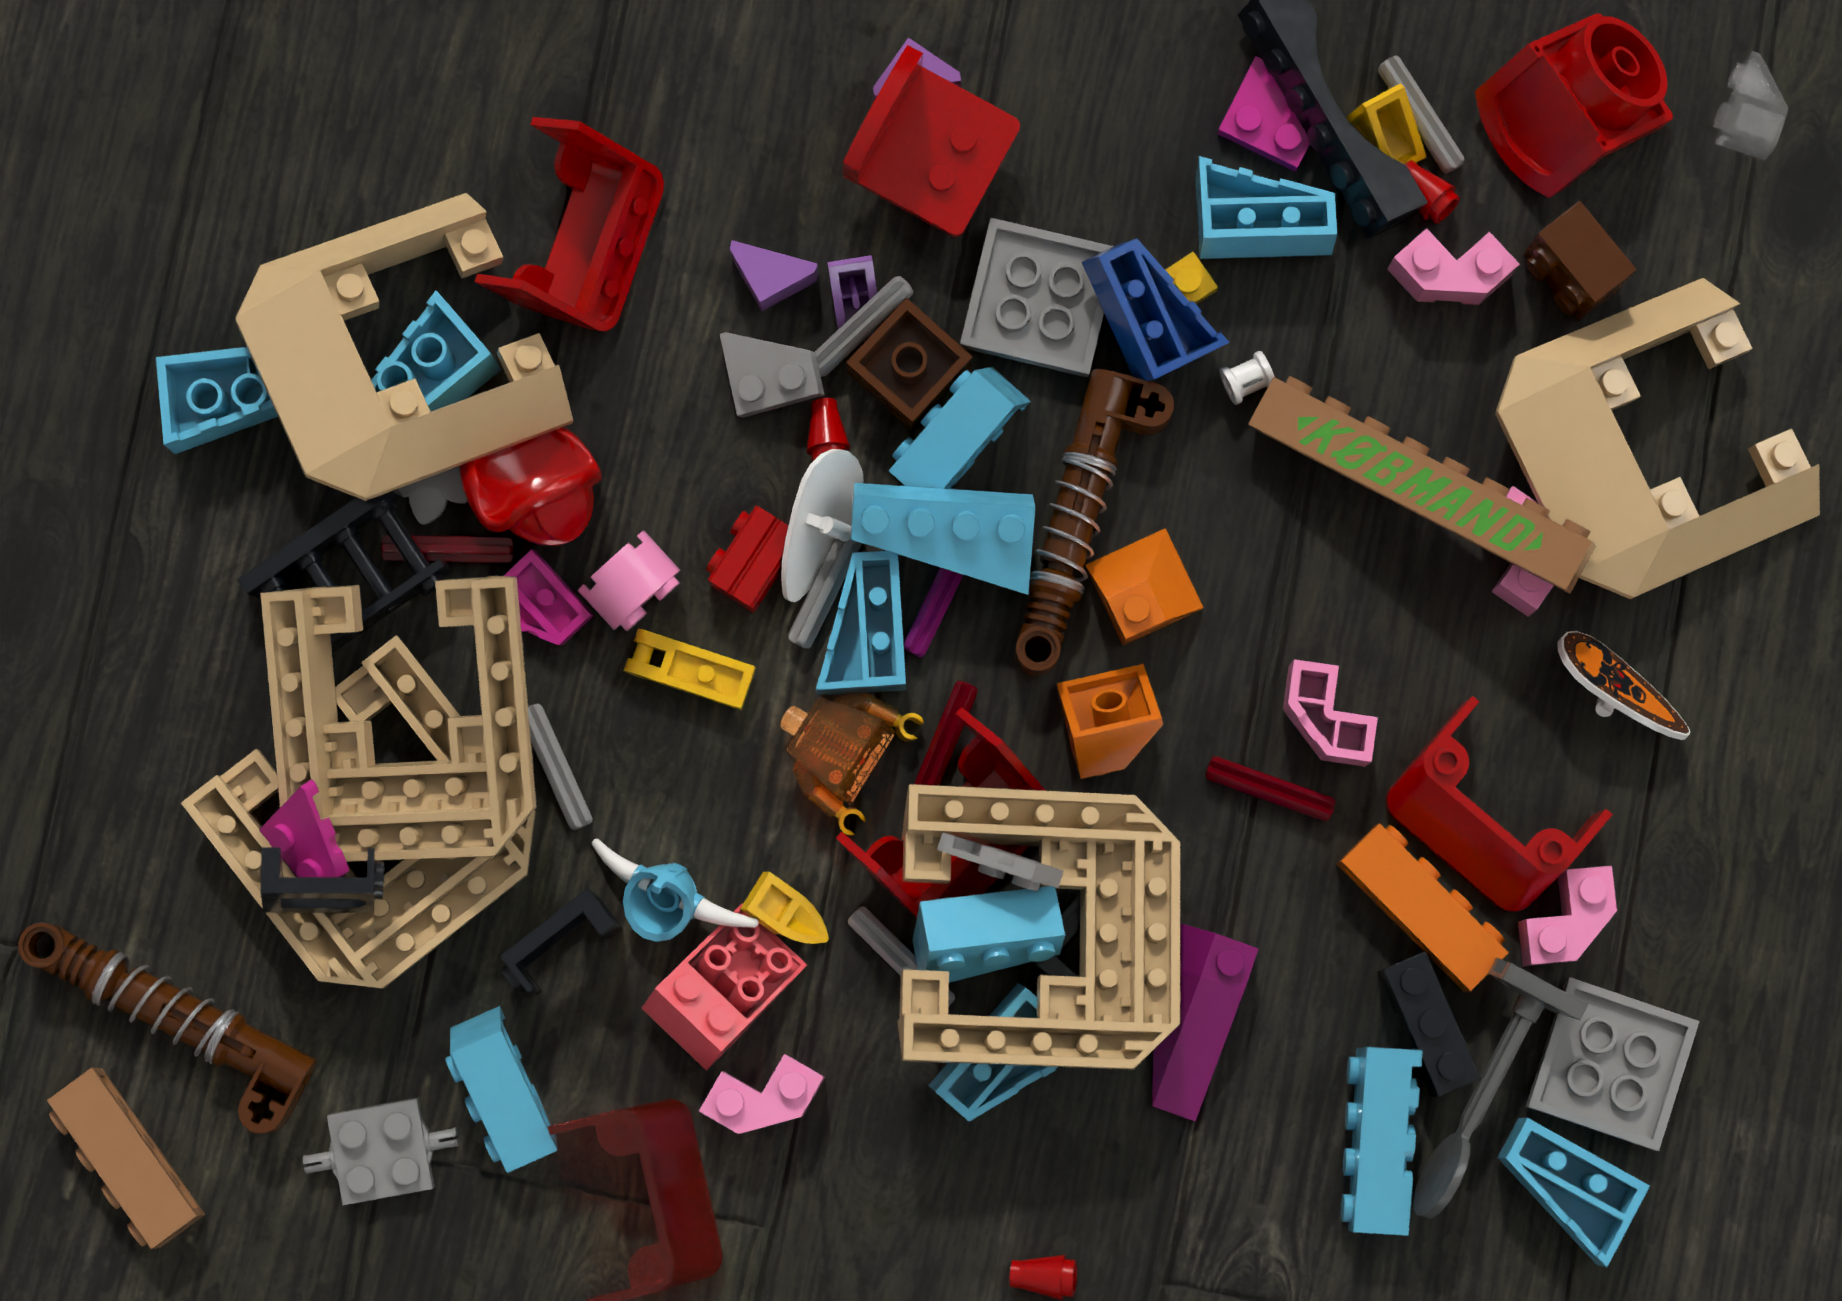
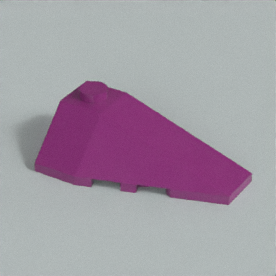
[1152,923,1259,1122]

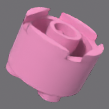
[578,531,680,631]

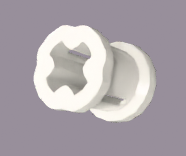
[1219,351,1275,405]

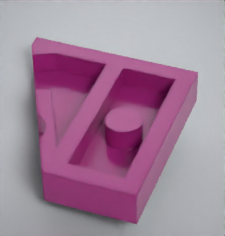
[1217,56,1310,172]
[504,549,594,645]
[259,779,350,877]

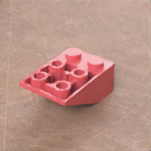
[641,903,807,1071]

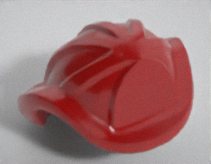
[459,426,602,546]

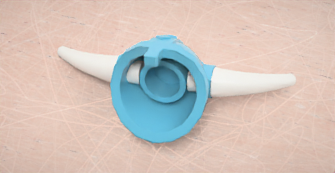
[592,839,759,942]

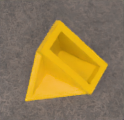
[1346,83,1427,164]

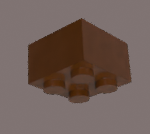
[1524,201,1637,321]
[846,298,973,432]

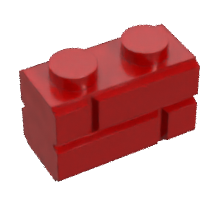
[706,506,789,613]

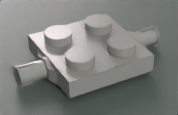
[303,1097,459,1205]

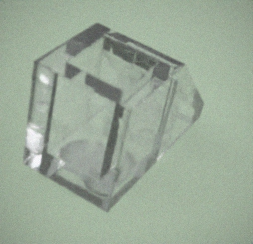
[1713,51,1789,161]

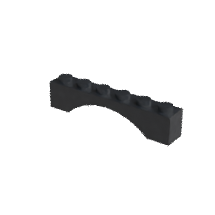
[1237,0,1428,239]

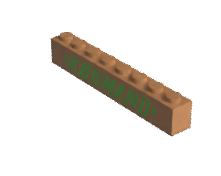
[1248,376,1596,594]

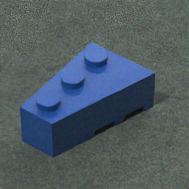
[1081,238,1230,381]

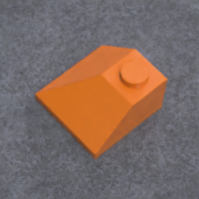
[1085,528,1204,646]
[1057,664,1163,779]

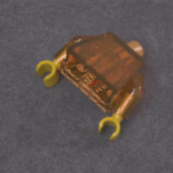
[781,693,924,835]

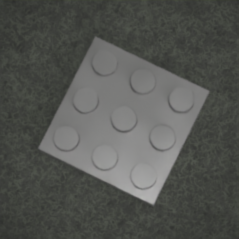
[960,218,1114,378]
[1526,977,1700,1151]

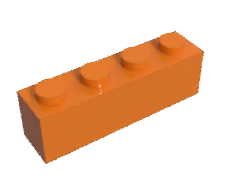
[1337,823,1509,992]

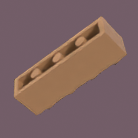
[47,1068,205,1249]

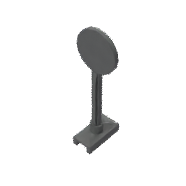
[1413,957,1588,1219]

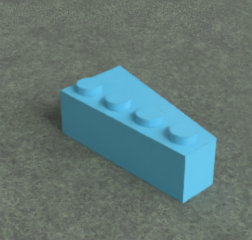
[371,290,501,411]
[156,347,278,454]
[851,483,1035,595]
[1341,1047,1423,1236]

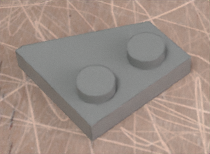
[720,332,825,418]
[937,832,1064,892]

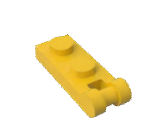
[623,629,756,710]

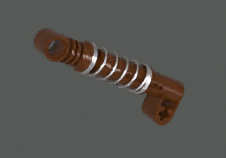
[1015,369,1174,676]
[18,922,317,1134]

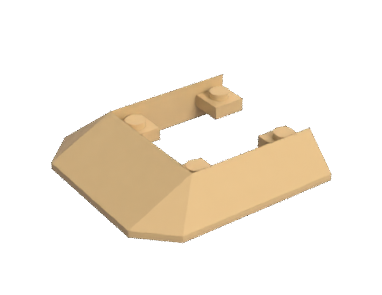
[235,193,573,501]
[1495,278,1820,599]
[260,576,536,862]
[181,635,536,989]
[897,784,1180,1070]

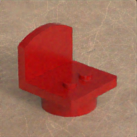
[1475,13,1673,198]
[842,45,1020,237]

